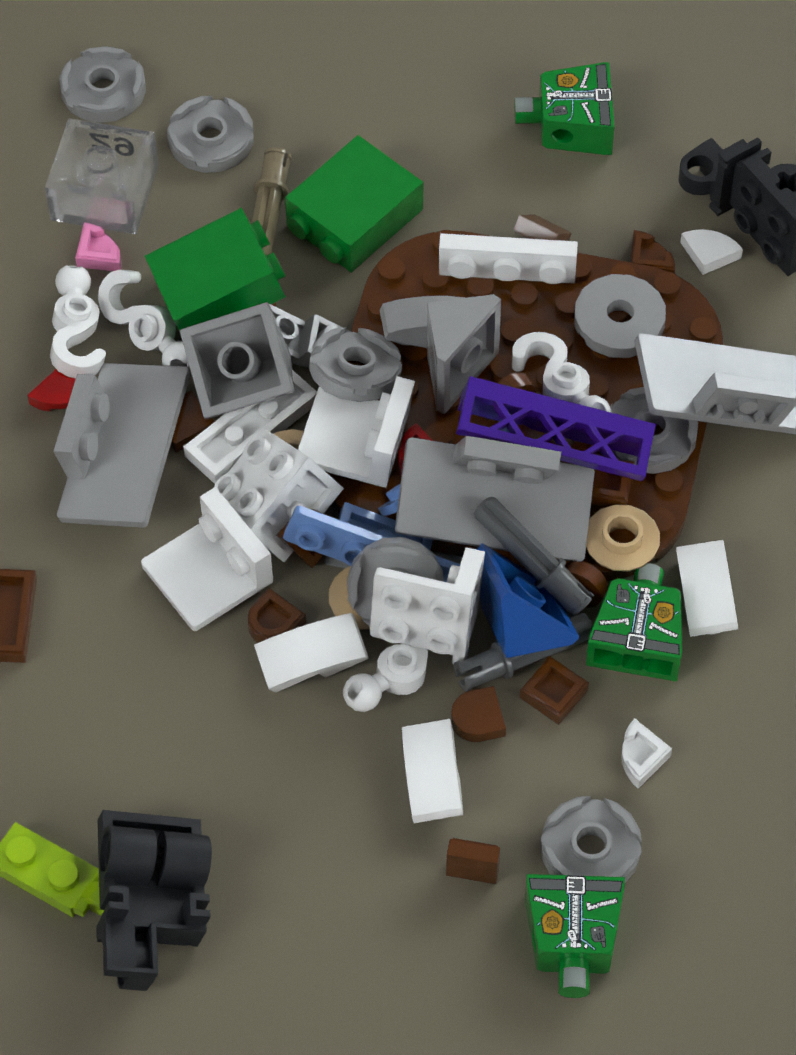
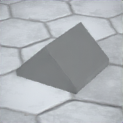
[427,294,501,414]
[179,302,294,419]

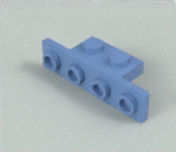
[283,502,460,582]

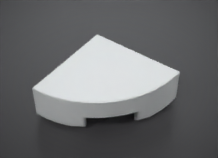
[680,229,743,275]
[621,718,672,789]

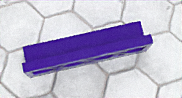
[456,376,656,481]

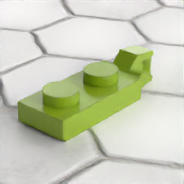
[0,822,104,918]

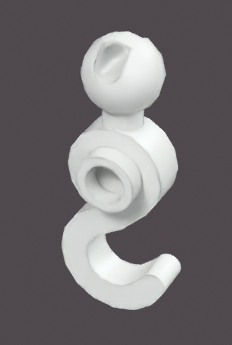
[50,265,106,378]
[98,270,191,373]
[512,332,611,412]
[343,644,469,712]

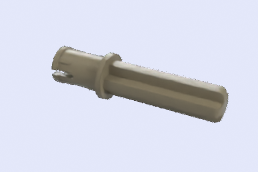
[251,147,292,255]

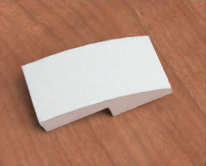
[676,540,738,637]
[254,613,369,693]
[402,719,463,823]

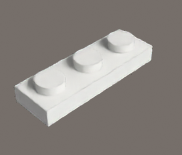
[439,233,578,284]
[183,370,317,484]

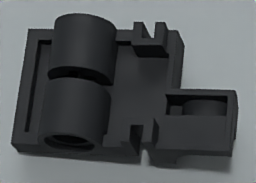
[678,137,796,276]
[96,810,212,991]

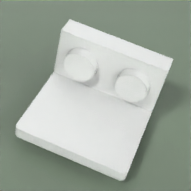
[298,376,415,488]
[214,429,344,562]
[141,487,273,631]
[370,547,485,658]

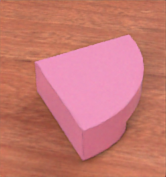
[75,222,121,271]

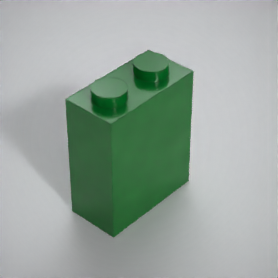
[285,135,424,273]
[145,207,286,330]

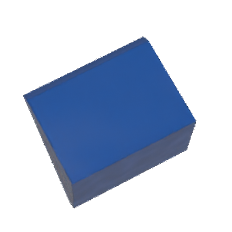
[476,543,579,658]

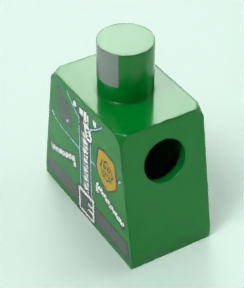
[514,62,615,155]
[586,563,682,682]
[525,874,625,998]

